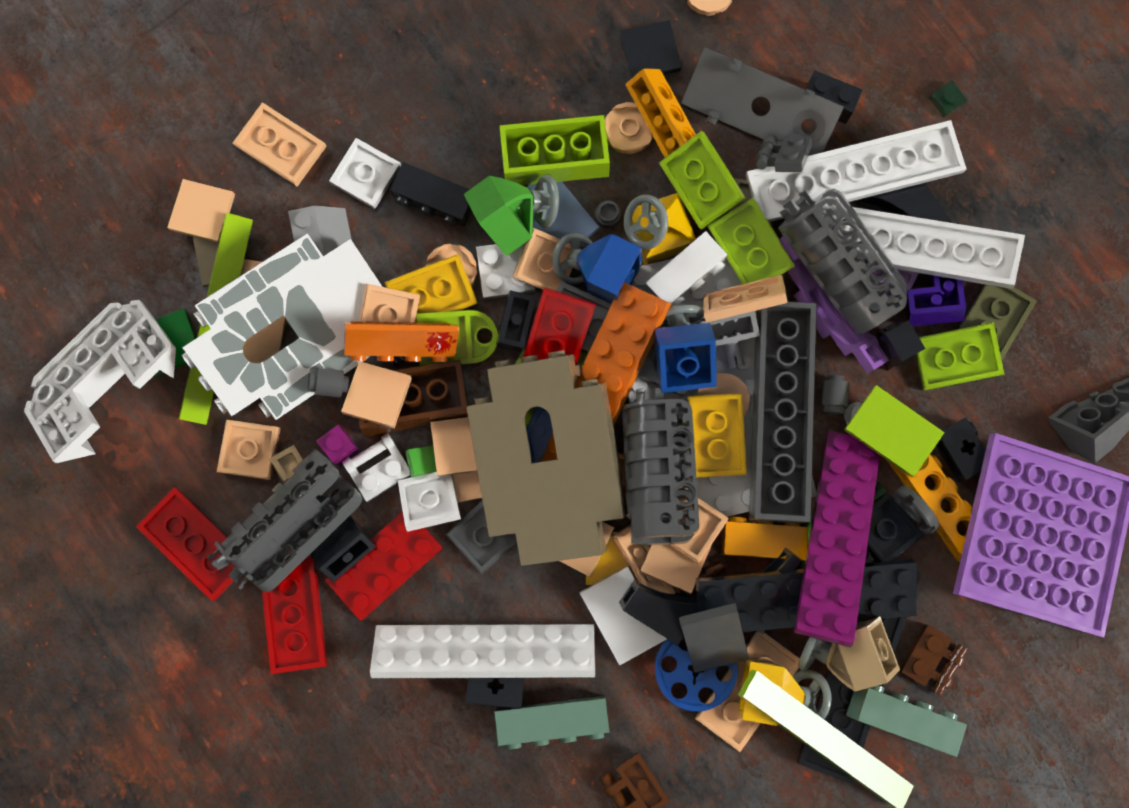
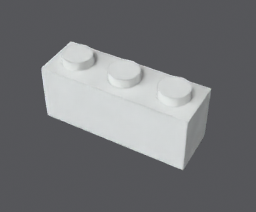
[644,231,727,307]

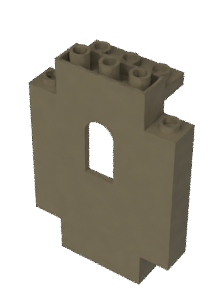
[466,350,627,566]

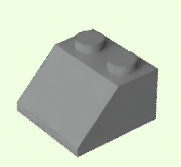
[288,206,352,256]

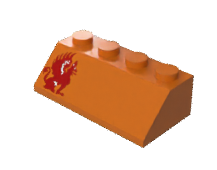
[344,321,459,362]

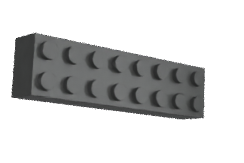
[749,302,816,524]

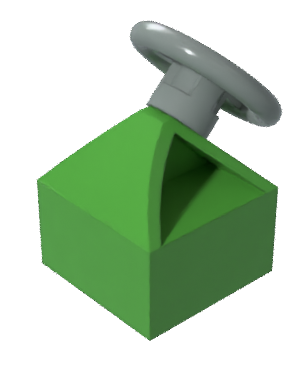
[464,174,559,256]

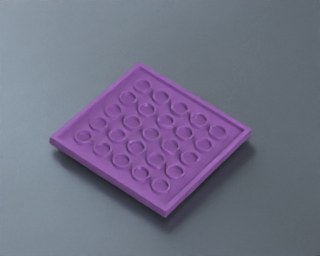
[953,433,1129,638]

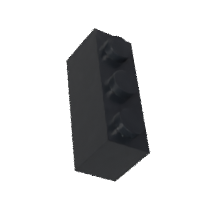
[390,162,472,227]

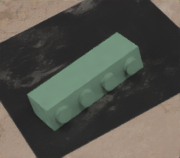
[846,685,967,757]
[495,696,610,750]

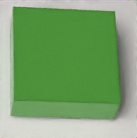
[405,445,437,477]

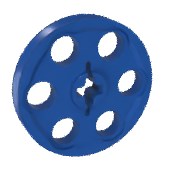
[655,639,738,711]

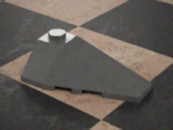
[1048,378,1129,463]

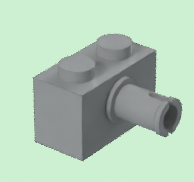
[698,311,760,369]

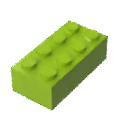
[499,115,610,186]

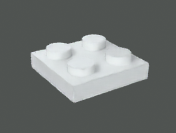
[329,138,401,209]
[476,243,535,300]
[398,472,461,532]

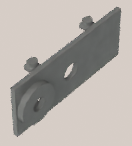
[681,47,844,156]

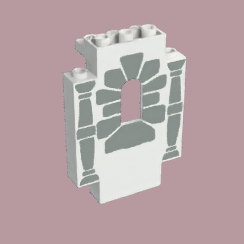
[181,233,382,420]

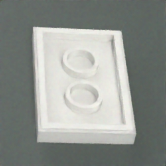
[580,566,667,665]

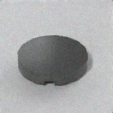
[893,486,939,534]

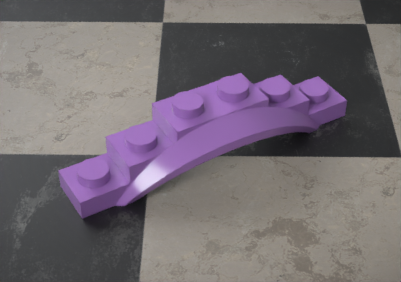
[780,236,889,374]

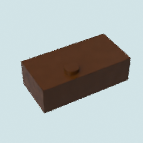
[359,359,469,437]

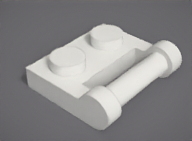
[342,433,411,502]

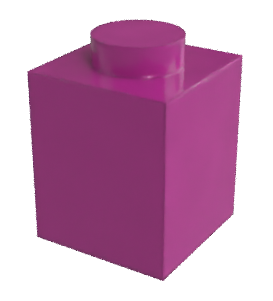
[316,425,359,465]

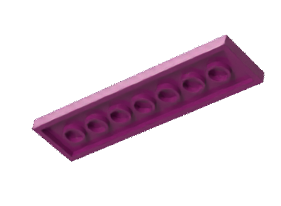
[794,430,880,648]

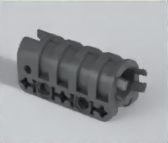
[778,189,907,335]
[622,388,699,545]
[207,449,362,592]

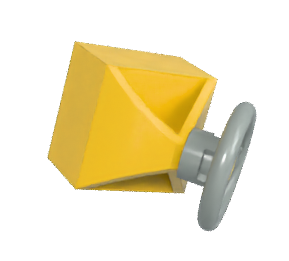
[624,193,696,265]
[738,659,832,726]

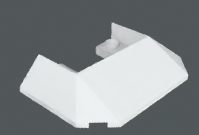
[24,300,176,463]

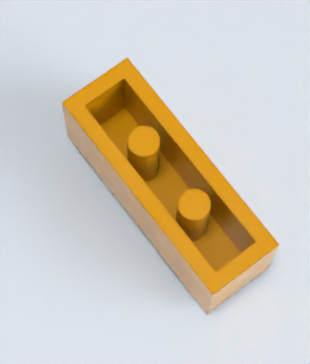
[721,517,808,561]

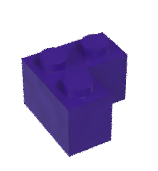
[906,275,966,326]

